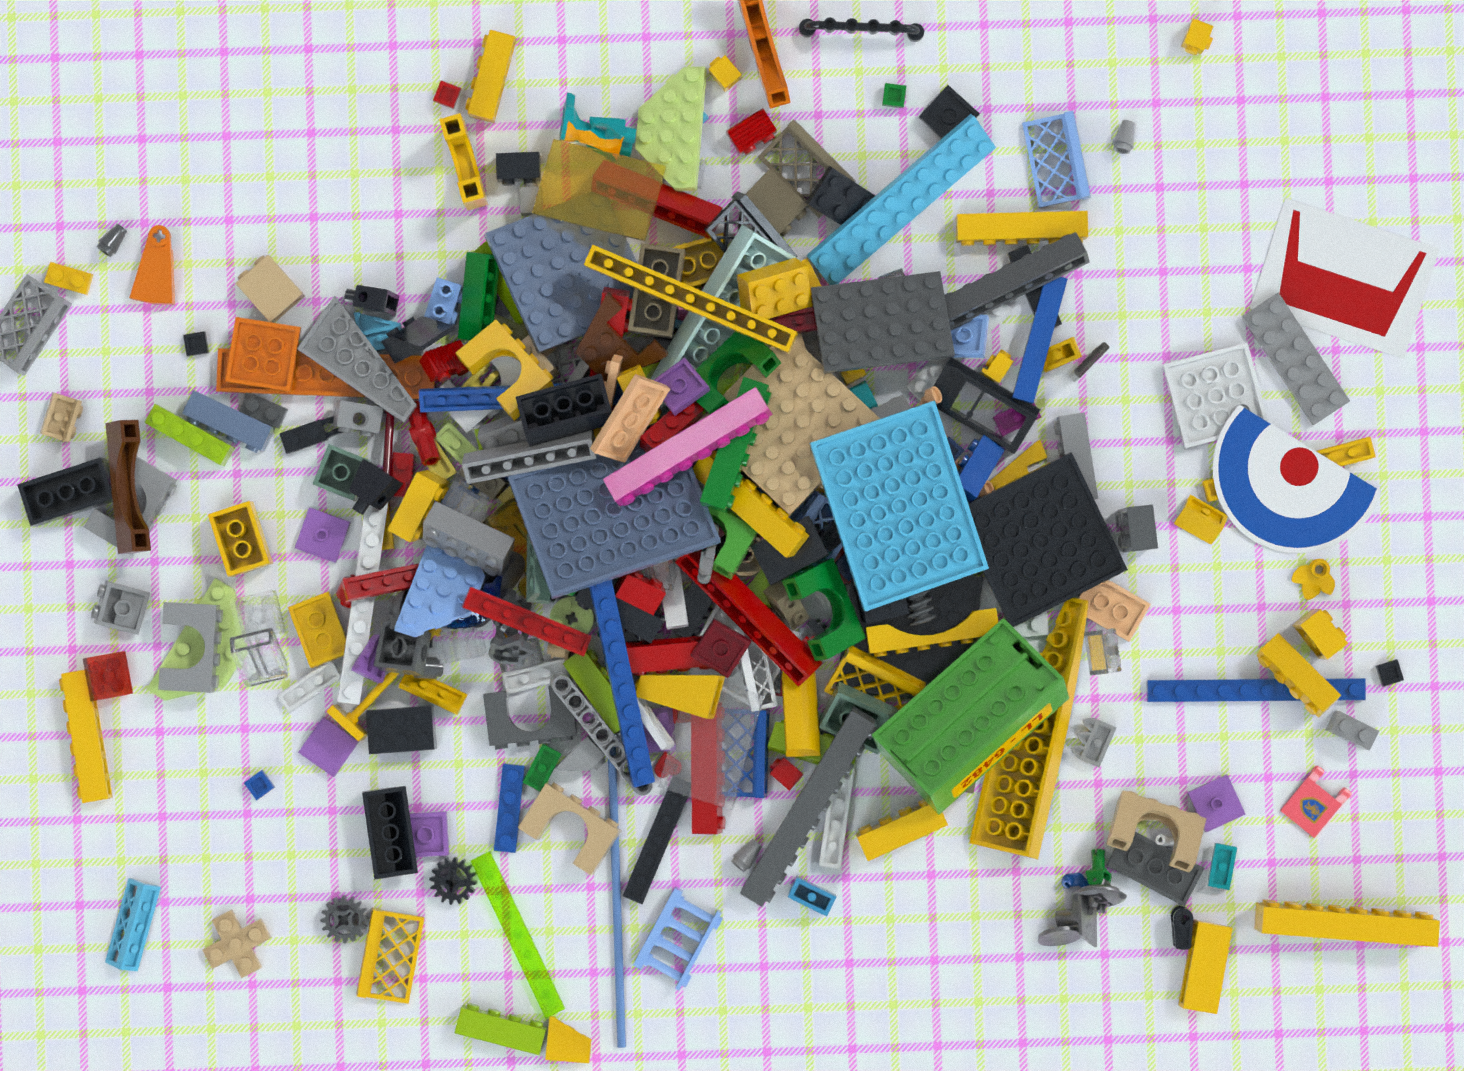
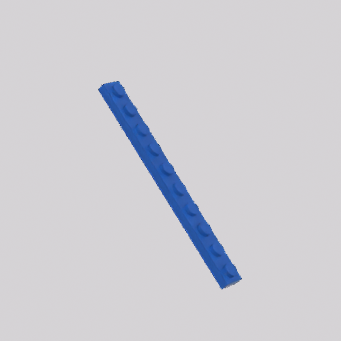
[419,382,623,412]
[589,579,655,788]
[1147,678,1366,702]

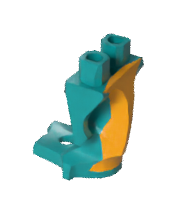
[559,92,636,162]

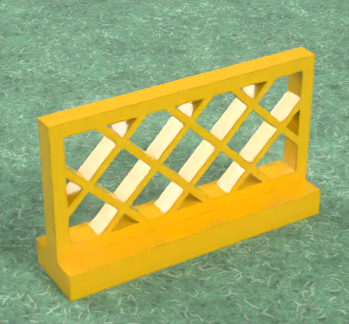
[824,646,926,710]
[356,907,424,1004]

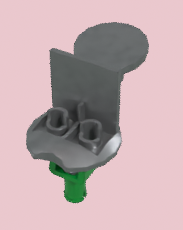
[1038,849,1127,947]

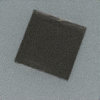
[1069,342,1110,382]

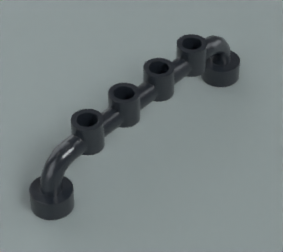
[799,17,924,42]

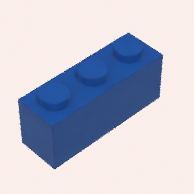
[958,435,1005,503]

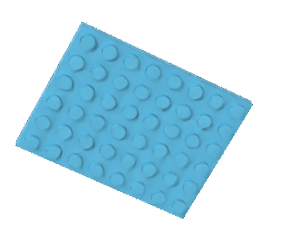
[809,401,989,611]

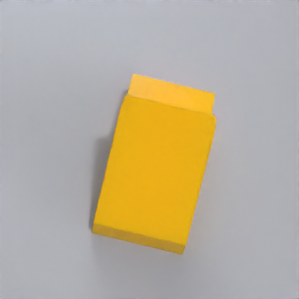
[1043,337,1082,373]

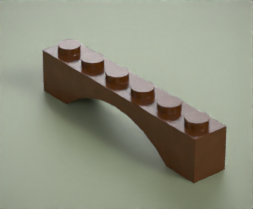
[105,420,151,554]

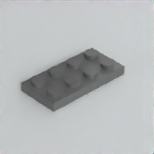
[1106,832,1205,907]

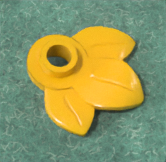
[1291,559,1335,600]

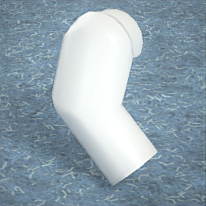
[1155,834,1174,848]

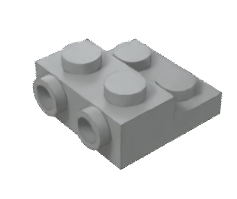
[91,580,150,635]

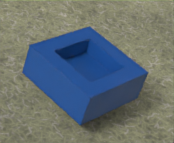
[244,770,275,801]

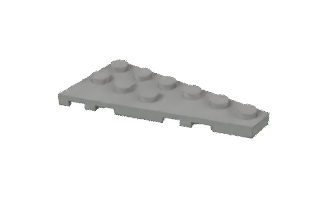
[297,296,417,423]

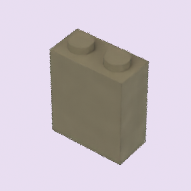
[746,169,808,237]

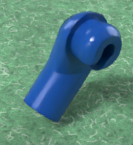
[1061,872,1090,889]

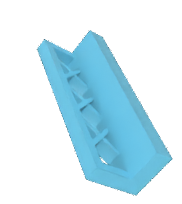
[105,878,161,972]

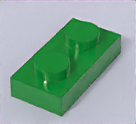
[522,744,562,792]

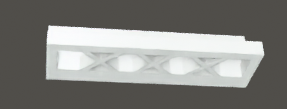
[734,625,778,712]

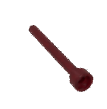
[382,409,395,475]

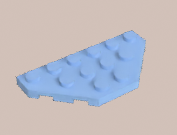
[394,545,485,637]

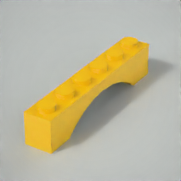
[865,608,998,657]

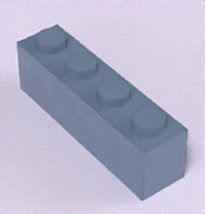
[182,390,275,453]

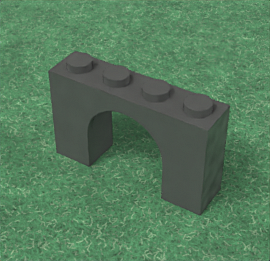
[483,683,577,750]

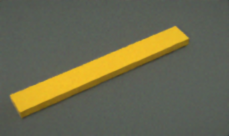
[1201,437,1376,502]

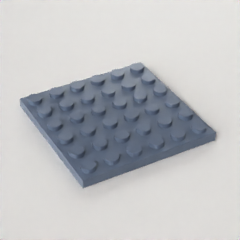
[484,192,638,354]

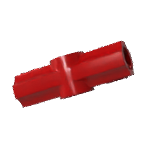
[408,400,441,466]

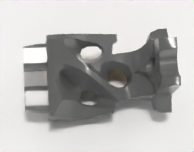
[488,588,535,666]

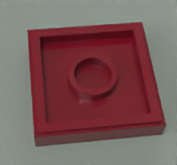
[690,618,751,678]

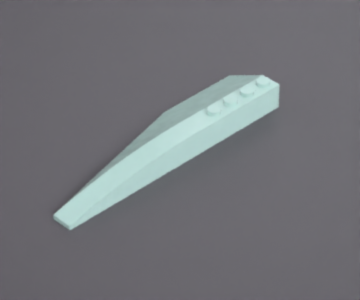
[644,225,801,432]

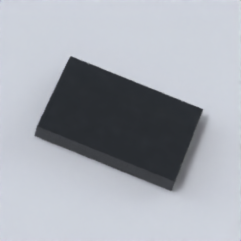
[750,516,829,586]

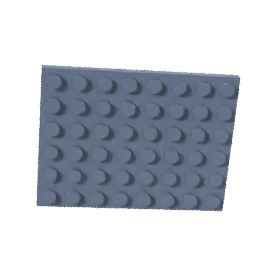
[508,432,721,599]

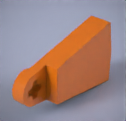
[129,225,175,305]

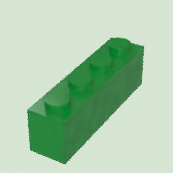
[458,252,499,340]

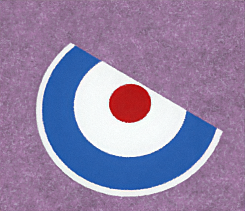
[1213,405,1382,553]

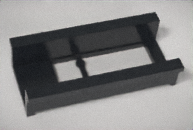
[933,358,1041,454]

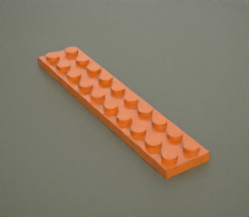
[216,348,435,400]

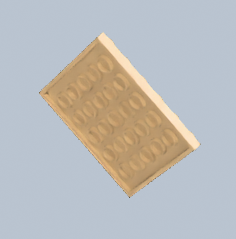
[696,340,880,516]

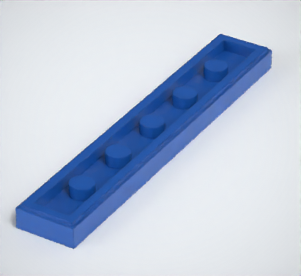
[1012,277,1068,404]

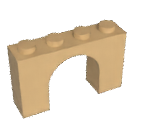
[518,782,622,875]
[1106,790,1207,873]

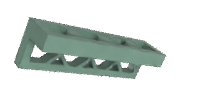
[526,533,550,604]

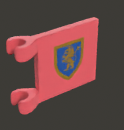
[1280,765,1352,838]

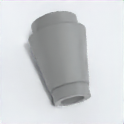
[1112,120,1135,154]
[731,839,762,872]

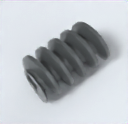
[906,589,936,626]

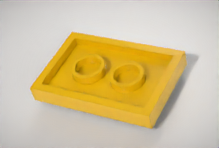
[288,591,346,668]

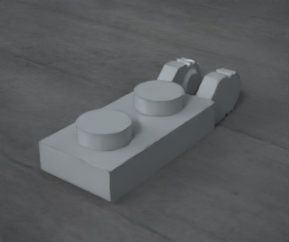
[697,524,719,584]

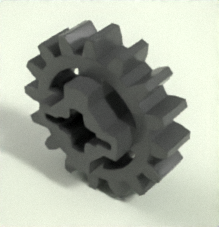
[320,895,369,944]

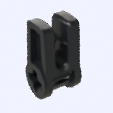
[1170,905,1193,950]

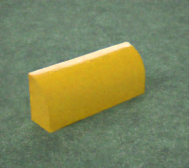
[781,671,821,757]
[1178,919,1233,1014]

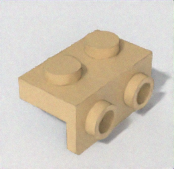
[39,392,83,443]

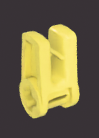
[461,363,500,387]

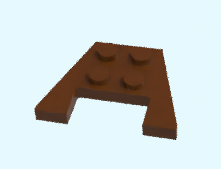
[575,292,668,381]

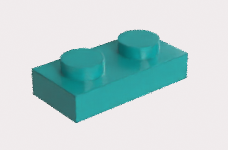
[1207,843,1237,890]

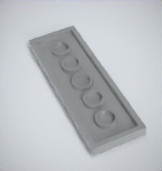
[1241,292,1350,425]

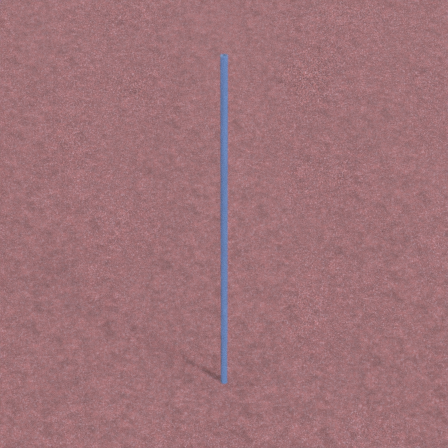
[604,658,626,1048]

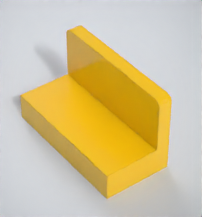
[1174,494,1228,544]

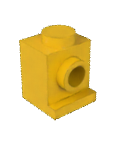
[980,349,1014,384]

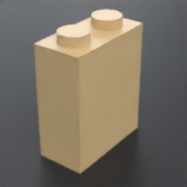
[235,255,305,323]

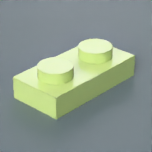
[436,422,478,465]

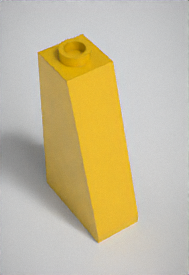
[635,675,725,719]

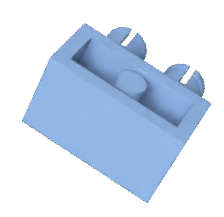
[425,277,463,325]

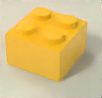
[1292,609,1348,660]

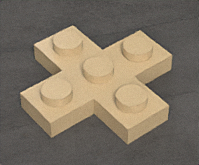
[202,910,272,978]

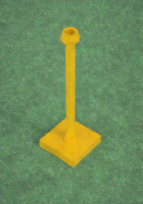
[326,628,442,741]

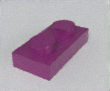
[992,403,1041,437]

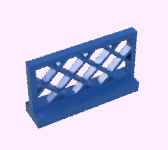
[722,709,770,798]

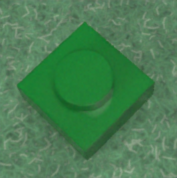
[882,83,907,108]

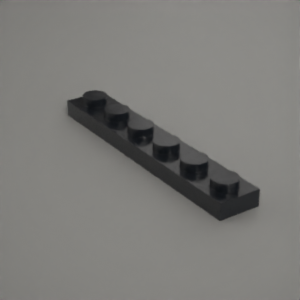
[623,775,692,904]

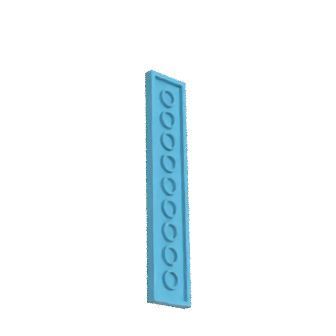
[806,114,996,285]

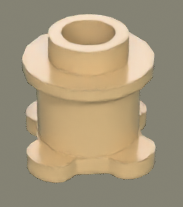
[547,643,570,660]

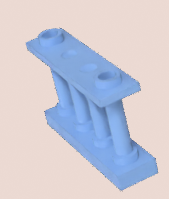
[633,886,723,990]

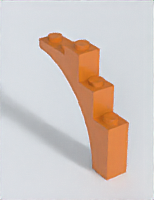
[738,0,791,109]

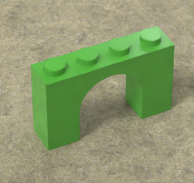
[708,507,758,580]

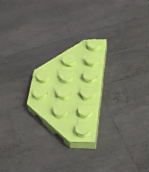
[635,66,707,191]
[146,578,249,701]

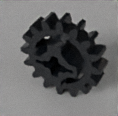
[429,856,478,905]

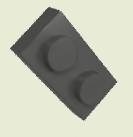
[239,393,288,429]

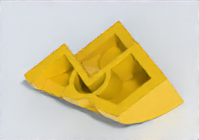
[545,1016,592,1063]

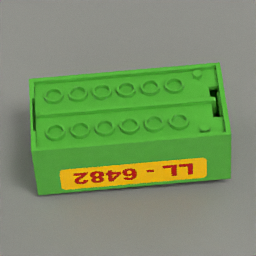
[872,618,1069,815]

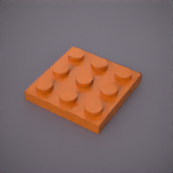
[225,317,301,392]

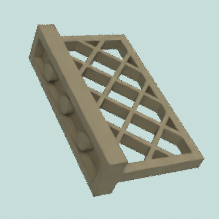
[758,119,856,218]

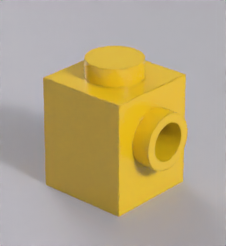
[1181,18,1213,55]

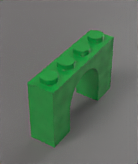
[696,331,781,415]
[782,558,866,661]

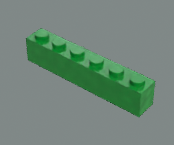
[700,377,772,513]

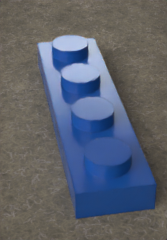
[494,763,525,853]

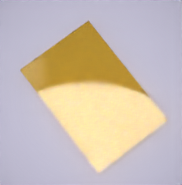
[532,139,666,241]

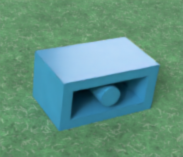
[787,875,837,917]

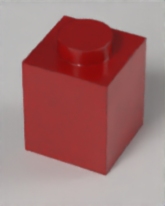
[769,756,804,791]

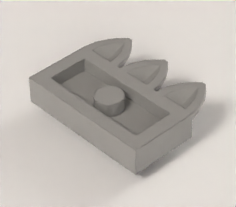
[1071,718,1117,768]

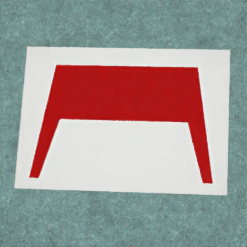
[1249,198,1440,359]

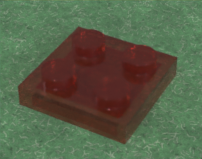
[83,651,133,702]

